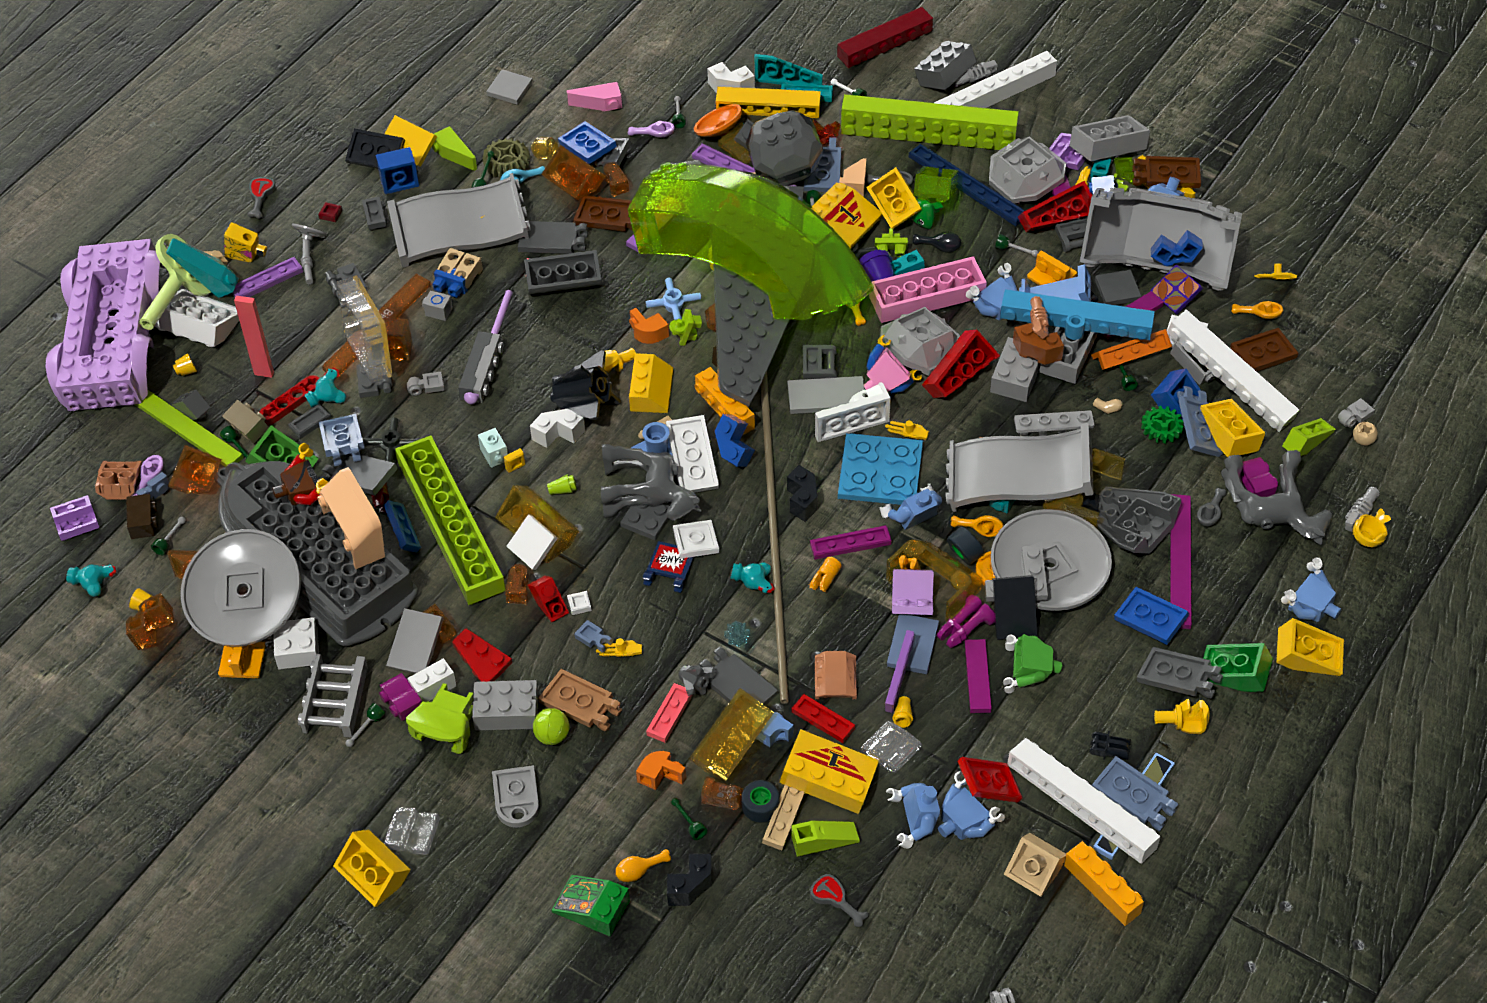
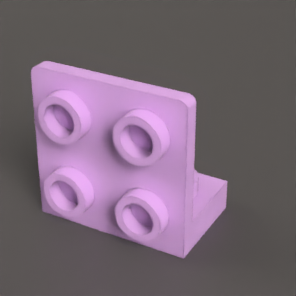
[892,569,934,615]

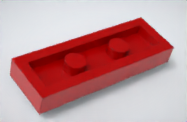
[792,694,855,743]

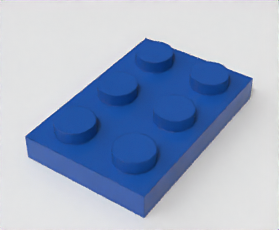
[558,121,617,164]
[1114,587,1189,645]

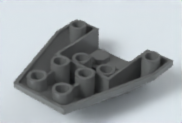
[1086,486,1181,553]

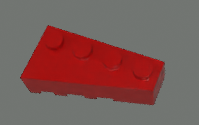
[1018,181,1092,232]
[922,329,1000,398]

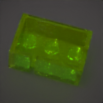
[914,166,958,202]

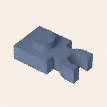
[136,472,171,499]
[574,620,613,653]

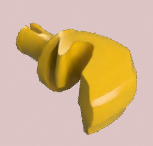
[604,348,636,373]
[1154,699,1210,734]

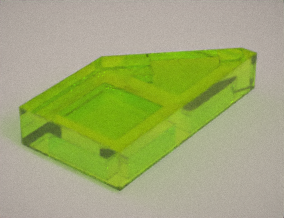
[1114,157,1134,185]

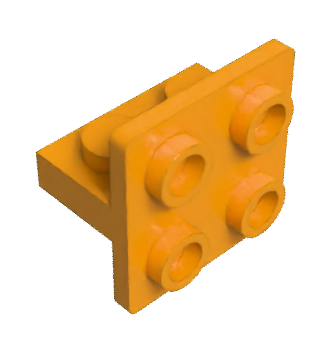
[1027,250,1077,286]
[218,642,266,678]

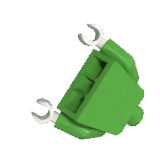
[1003,634,1062,693]

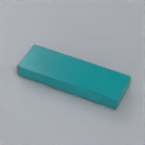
[781,83,833,102]

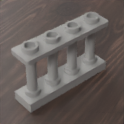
[1014,411,1094,436]
[298,654,368,738]

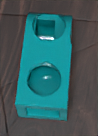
[1089,157,1111,183]
[891,250,925,276]

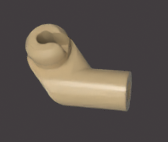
[1093,398,1123,414]

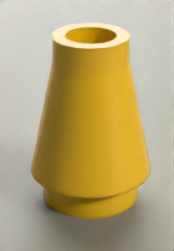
[892,696,913,728]

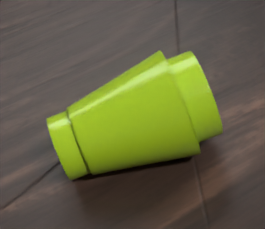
[547,474,577,495]

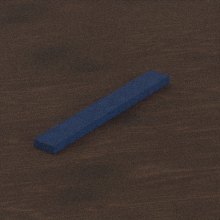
[909,144,1025,226]

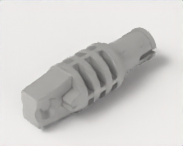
[953,60,997,87]
[1345,487,1380,532]

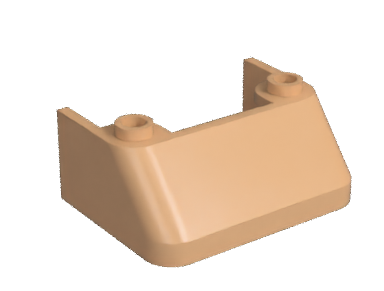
[317,467,385,569]

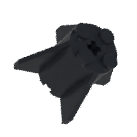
[550,351,621,420]

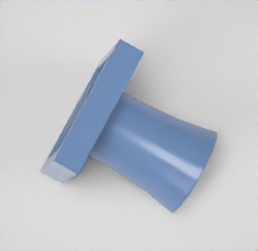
[631,422,672,455]

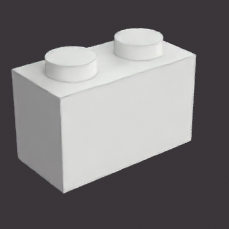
[408,658,456,702]

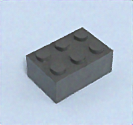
[914,41,976,90]

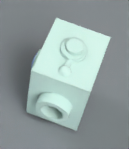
[478,428,508,468]

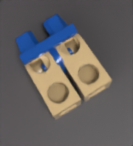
[433,248,483,298]

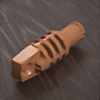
[1030,296,1049,339]

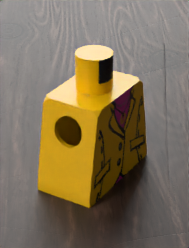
[224,222,267,262]

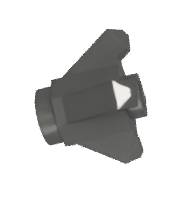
[678,665,716,696]

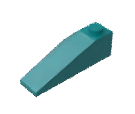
[754,54,823,85]
[166,238,239,298]

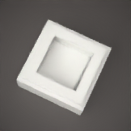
[567,591,592,615]

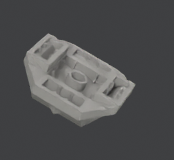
[989,137,1066,204]
[880,307,960,376]

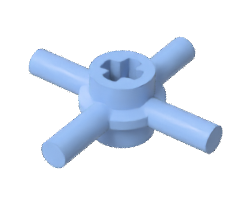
[646,278,701,320]

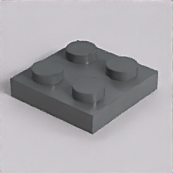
[620,504,669,540]

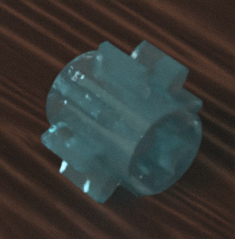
[724,621,750,647]

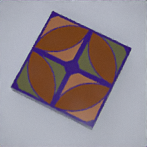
[1150,265,1203,315]

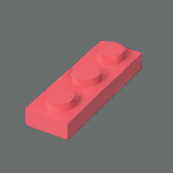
[646,683,693,743]

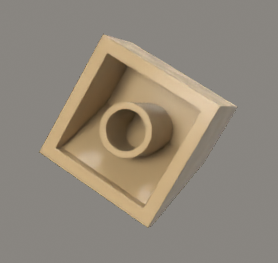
[1004,833,1066,896]

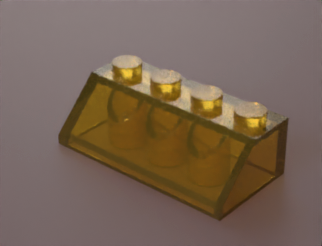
[495,485,579,563]
[688,688,774,781]

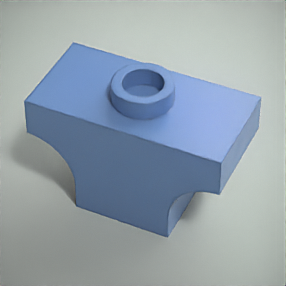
[753,703,793,747]

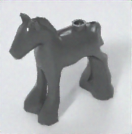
[601,444,701,521]
[1221,450,1332,545]

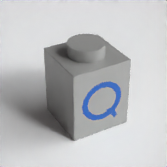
[422,291,453,321]

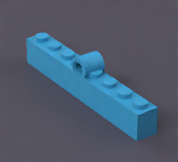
[1000,289,1155,340]

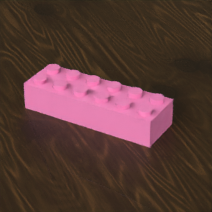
[869,256,987,323]

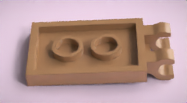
[538,669,622,731]

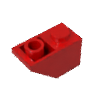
[528,576,569,622]

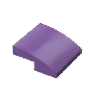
[1049,133,1086,170]
[50,495,99,541]

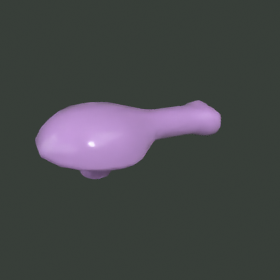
[628,121,675,138]
[131,455,164,496]

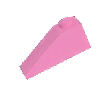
[567,82,622,111]

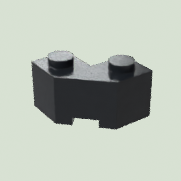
[787,465,818,522]
[667,854,712,906]

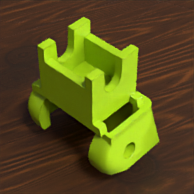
[406,683,474,754]

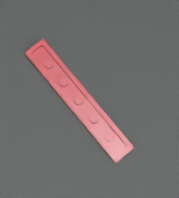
[234,296,274,378]

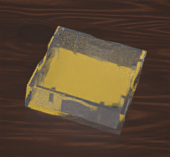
[336,275,393,383]

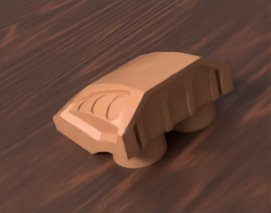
[95,461,142,500]
[815,651,857,699]

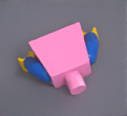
[864,335,922,393]

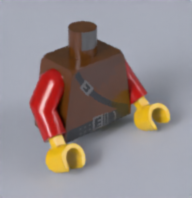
[272,443,328,506]

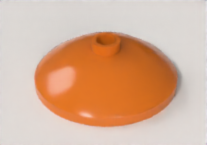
[694,104,742,137]

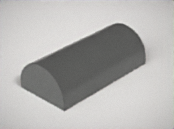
[524,250,602,295]

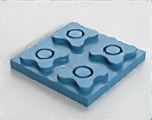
[838,433,923,505]

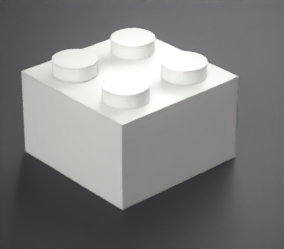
[274,618,319,670]

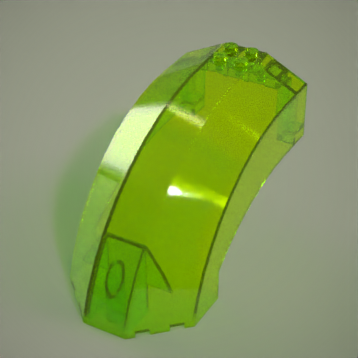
[628,162,874,320]

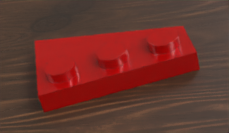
[452,628,512,682]

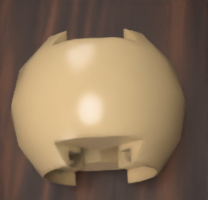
[1353,422,1378,446]

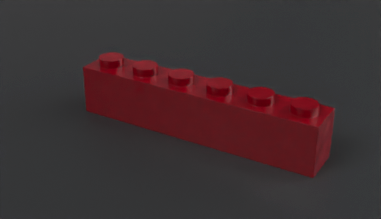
[837,7,933,68]

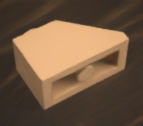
[839,158,866,196]

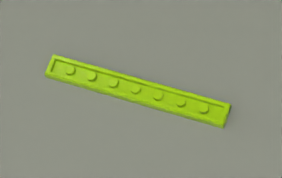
[134,390,243,467]

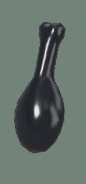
[912,231,961,253]

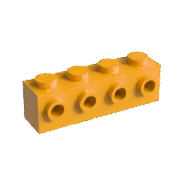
[694,367,755,436]
[1064,841,1144,926]

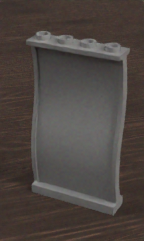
[387,173,531,268]
[946,423,1093,512]

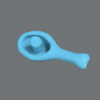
[500,166,546,184]

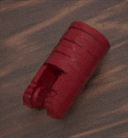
[371,482,389,514]

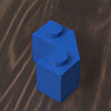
[1151,230,1203,266]
[715,414,755,467]

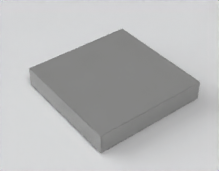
[486,70,533,105]

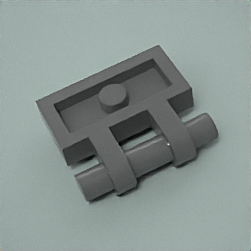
[325,263,368,300]
[356,360,392,398]

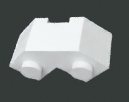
[707,62,755,93]
[530,409,585,448]

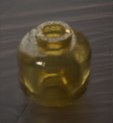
[531,136,558,160]

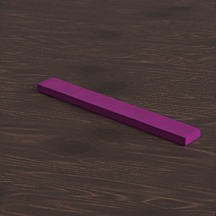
[1170,494,1191,629]

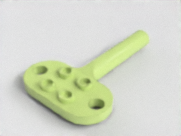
[139,234,211,330]

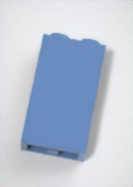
[1019,264,1091,302]

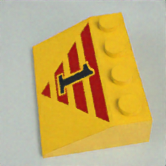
[802,182,883,249]
[779,729,879,814]

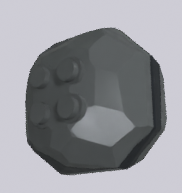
[746,110,823,186]

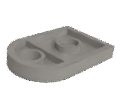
[492,765,539,828]

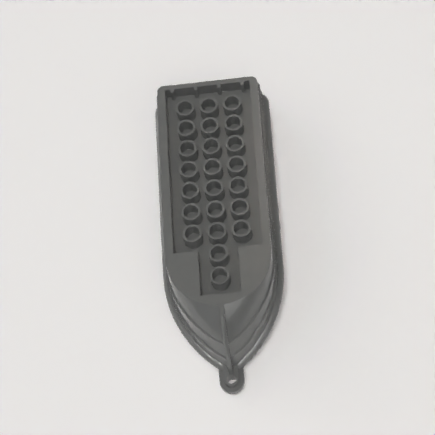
[214,461,418,646]

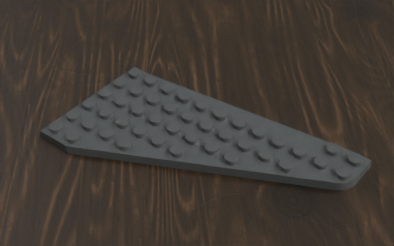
[712,203,822,407]

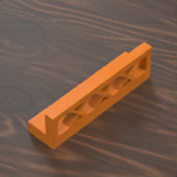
[1091,329,1172,370]

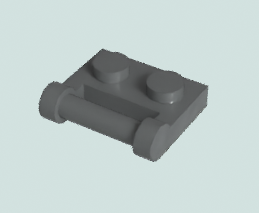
[1055,217,1088,252]
[803,345,837,378]

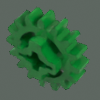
[1141,405,1184,443]

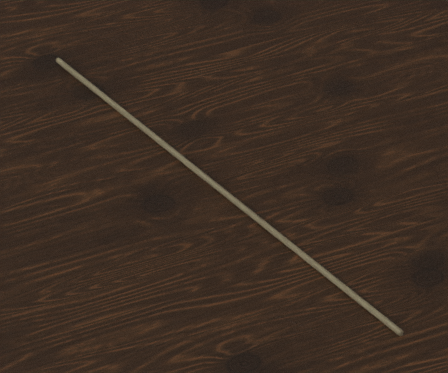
[749,203,789,704]

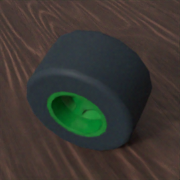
[947,527,984,565]
[742,780,780,823]

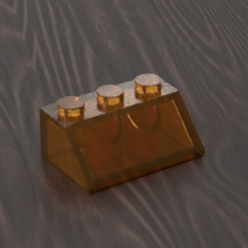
[541,145,606,200]

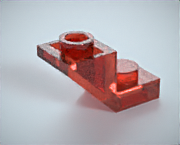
[813,119,841,144]

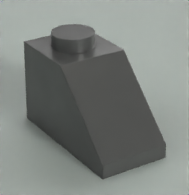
[170,389,210,421]

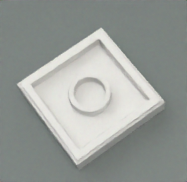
[507,514,558,570]
[673,520,719,559]

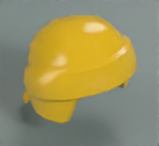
[1353,509,1391,547]

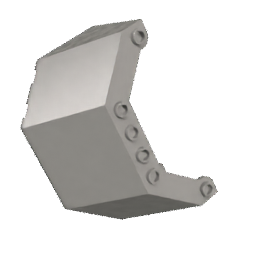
[1080,188,1242,290]

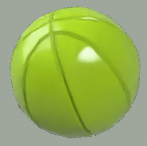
[533,708,569,745]

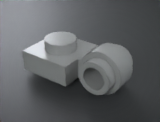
[407,372,444,396]
[1338,398,1375,428]

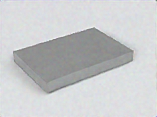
[386,608,444,674]

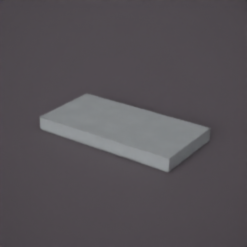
[787,376,865,414]

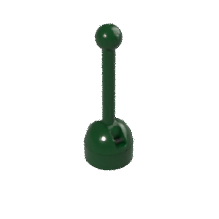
[471,151,495,188]
[1119,364,1138,391]
[220,426,248,459]
[671,798,708,840]

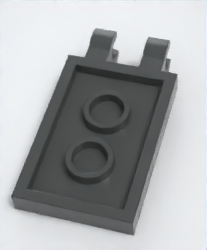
[518,221,588,254]
[322,453,398,495]
[699,646,778,720]
[1137,647,1223,698]

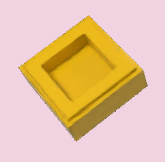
[504,448,525,473]

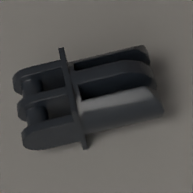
[1089,731,1131,760]

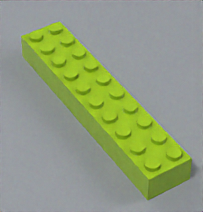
[841,94,1018,150]
[395,436,506,605]

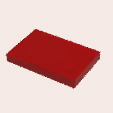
[957,757,1022,802]

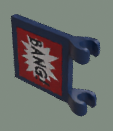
[643,541,694,593]

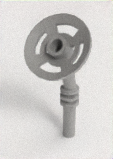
[292,223,327,284]

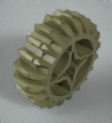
[482,137,530,179]

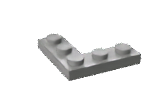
[985,546,1048,602]

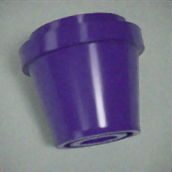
[856,250,895,285]

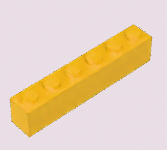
[716,87,821,118]

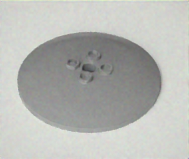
[990,509,1112,611]
[181,529,301,647]

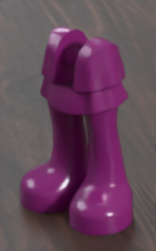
[937,595,995,648]

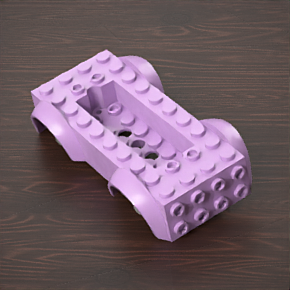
[46,239,165,411]

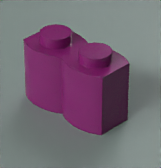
[1240,457,1278,497]
[379,673,422,721]

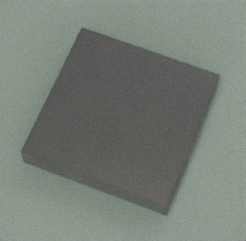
[1095,270,1141,305]

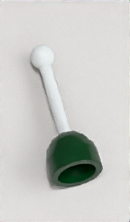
[831,79,867,97]

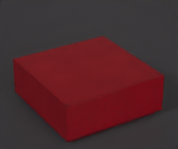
[318,202,342,222]

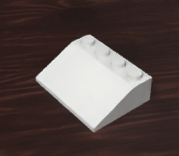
[154,289,239,347]

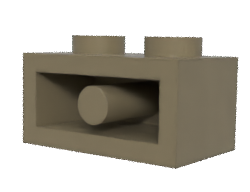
[222,400,269,444]

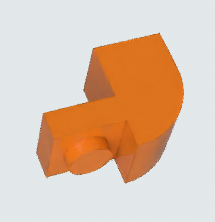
[629,308,669,344]
[636,751,686,790]

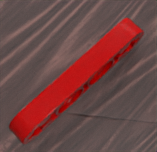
[259,375,319,426]

